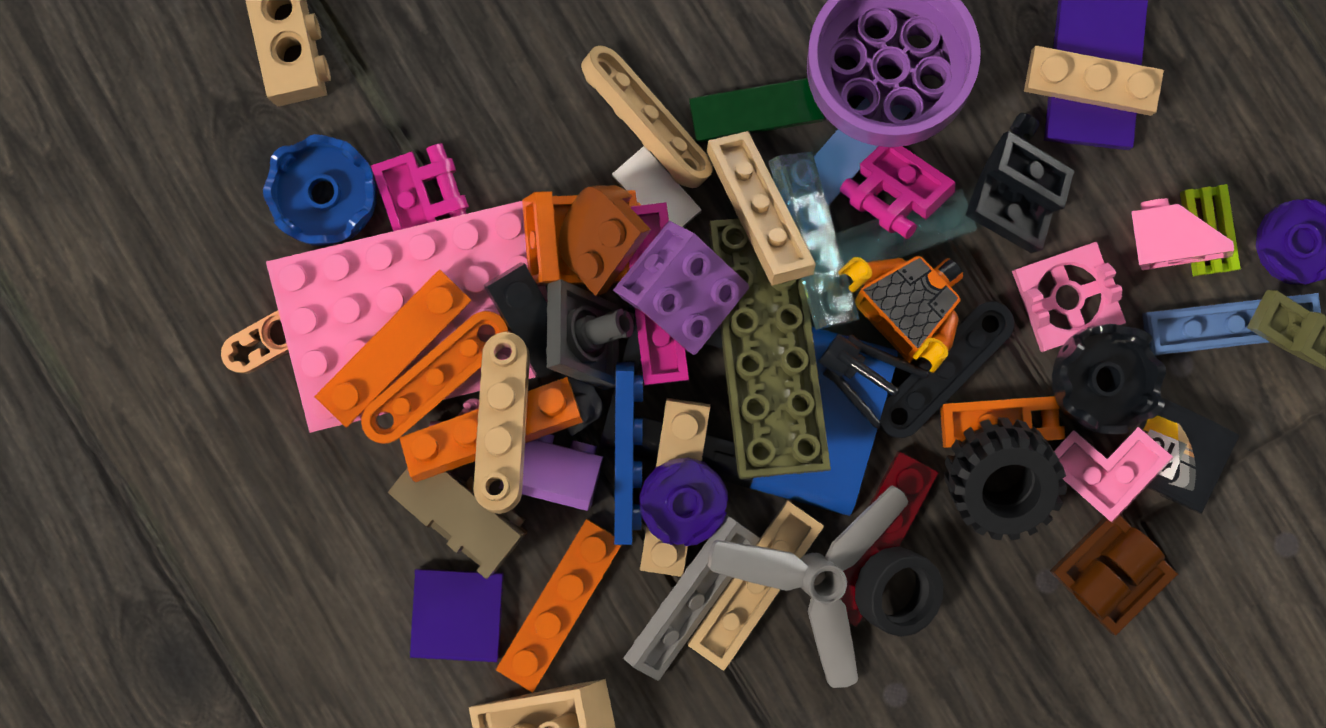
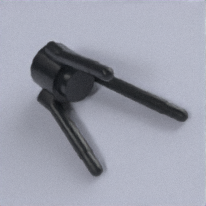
[818,333,929,428]

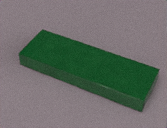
[689,78,824,143]

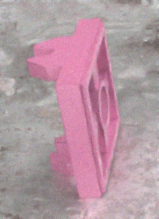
[1012,242,1126,352]

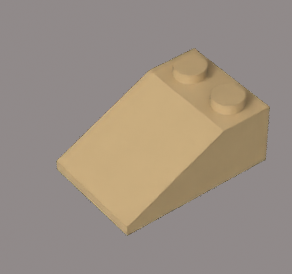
[469,679,616,728]

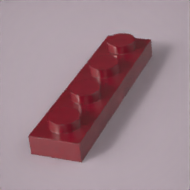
[840,452,939,627]

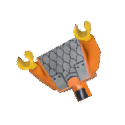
[838,256,963,373]

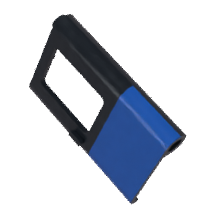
[599,304,898,516]

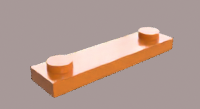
[314,269,472,428]

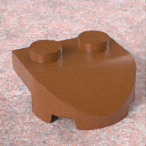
[559,185,651,296]

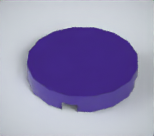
[1256,199,1326,285]
[639,457,728,546]

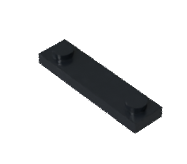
[483,262,608,436]

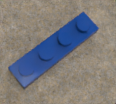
[614,362,643,545]

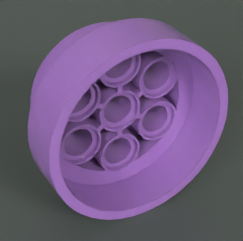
[807,0,981,147]

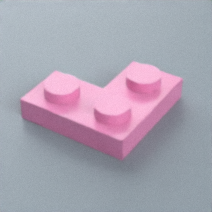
[1054,427,1173,523]

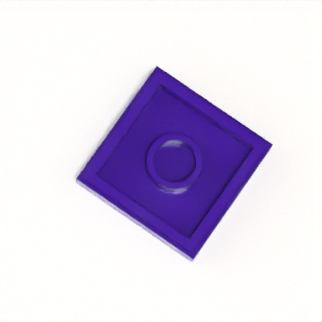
[410,568,504,662]

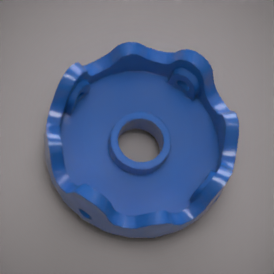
[263,134,377,247]

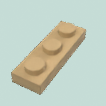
[1024,46,1164,116]

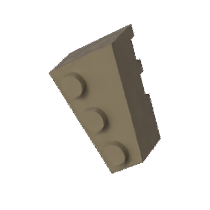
[388,467,528,579]

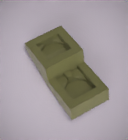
[1247,290,1326,370]

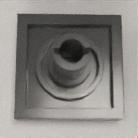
[546,279,634,390]

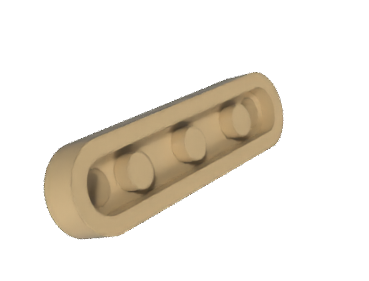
[581,46,713,188]
[473,332,530,514]

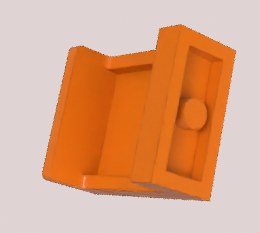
[522,190,641,286]

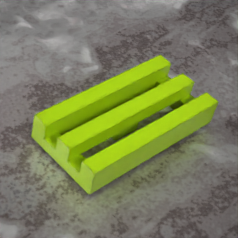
[1180,184,1241,277]

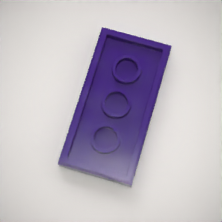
[1044,0,1148,150]

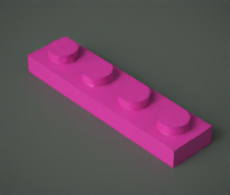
[629,202,689,386]

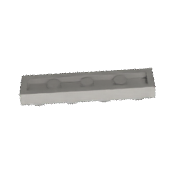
[623,514,760,681]

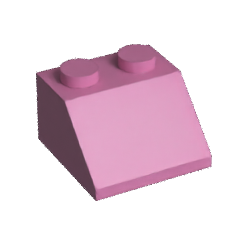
[1132,198,1234,270]

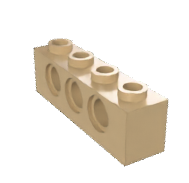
[245,0,331,107]

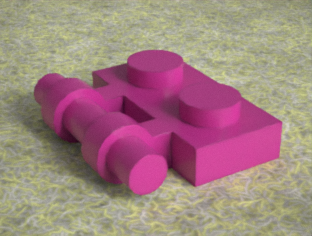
[371,143,469,231]
[840,146,955,239]

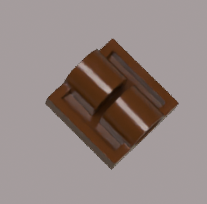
[1050,515,1178,636]

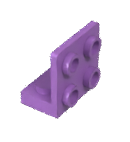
[613,220,749,355]

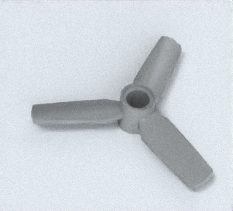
[708,486,908,688]

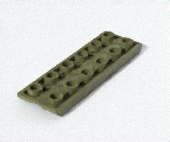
[709,214,831,479]

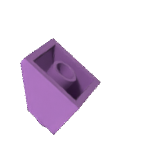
[499,434,604,511]

